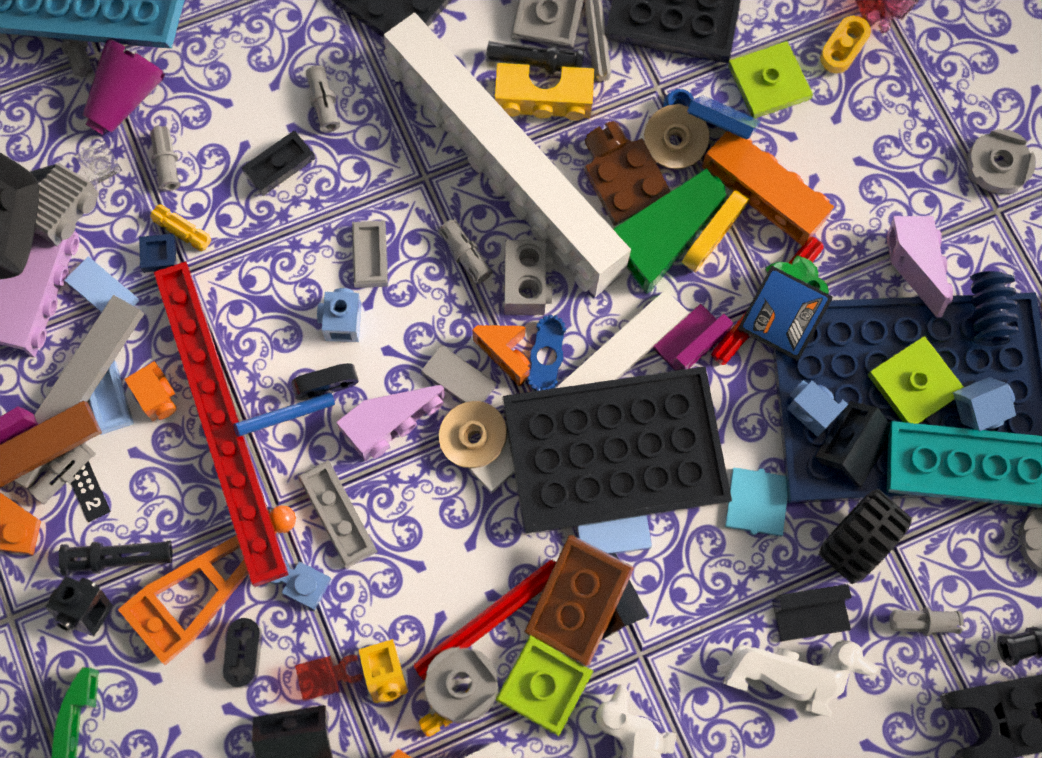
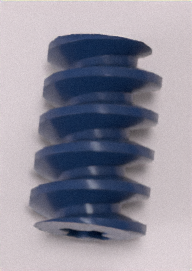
[970,271,1019,346]

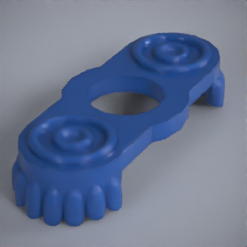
[527,314,566,391]

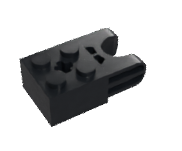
[939,674,1042,758]

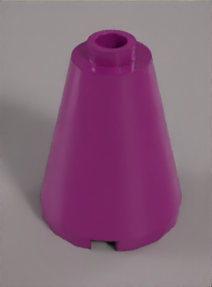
[83,39,166,135]

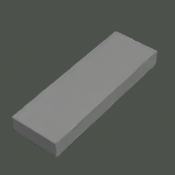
[298,460,377,569]

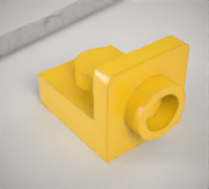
[358,639,408,703]

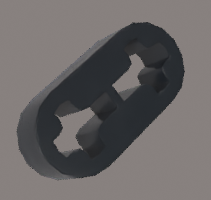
[291,363,359,400]
[223,618,262,688]

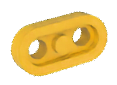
[820,16,871,73]

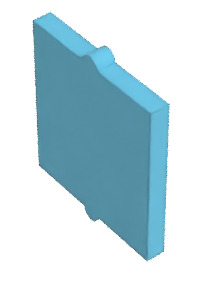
[725,467,787,537]

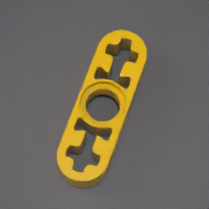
[682,190,750,273]

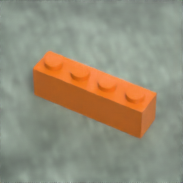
[702,131,834,246]

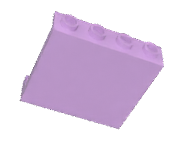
[0,231,79,357]

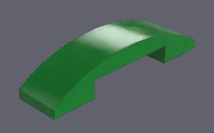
[52,667,99,758]

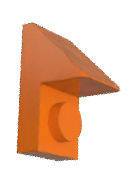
[472,325,530,387]

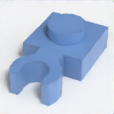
[269,559,332,611]

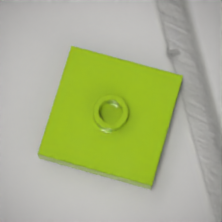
[728,41,813,118]
[868,336,964,424]
[495,636,594,736]

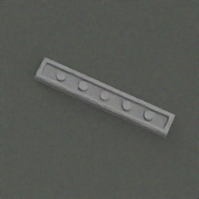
[14,295,145,489]

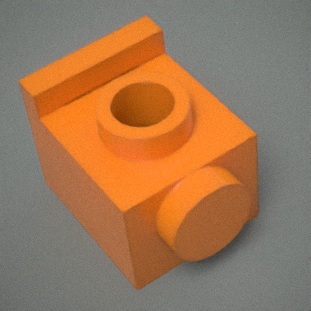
[124,361,177,421]

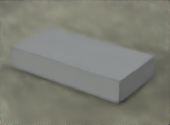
[352,220,388,288]
[421,345,496,403]

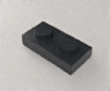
[241,130,315,196]

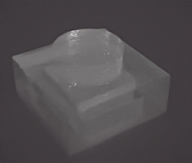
[74,140,122,186]

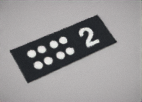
[65,460,111,523]

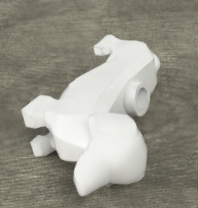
[717,640,878,718]
[596,684,677,758]

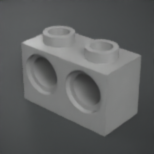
[505,240,552,315]

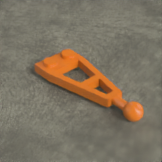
[118,505,296,665]

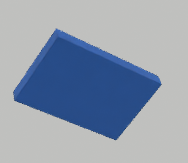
[687,95,761,140]

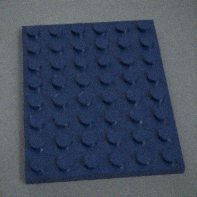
[772,292,1042,503]

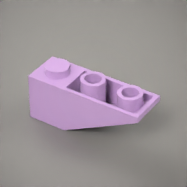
[886,216,953,317]
[336,385,445,461]

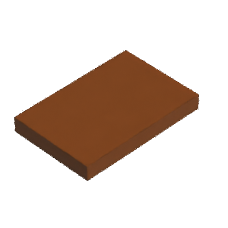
[524,535,635,666]

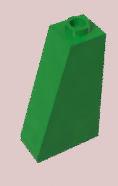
[613,169,726,294]

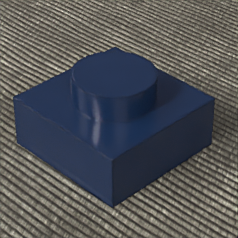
[139,234,176,273]

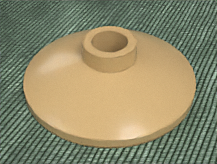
[644,105,709,169]
[439,401,507,468]

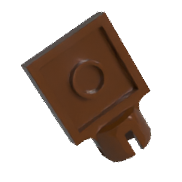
[583,121,671,226]

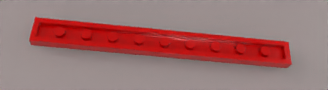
[154,261,289,587]

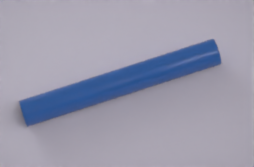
[233,393,335,437]

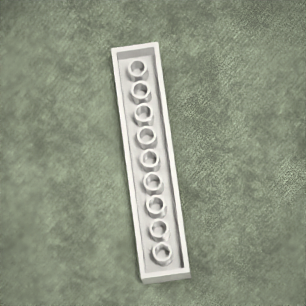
[384,12,631,297]

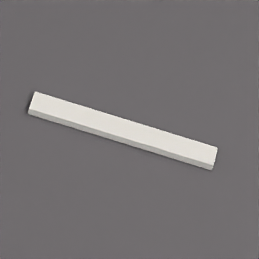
[468,289,689,494]

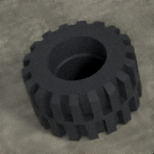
[819,489,912,584]

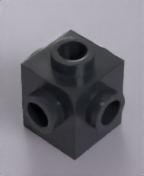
[45,576,113,636]

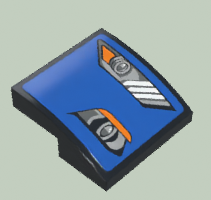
[738,266,833,362]

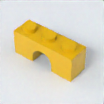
[495,63,594,121]

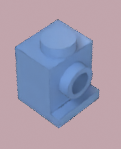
[787,380,848,437]

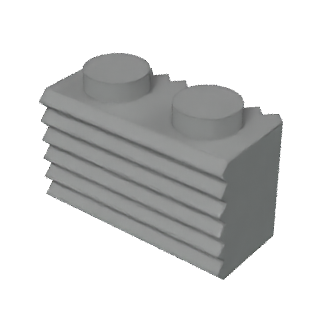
[34,163,99,246]

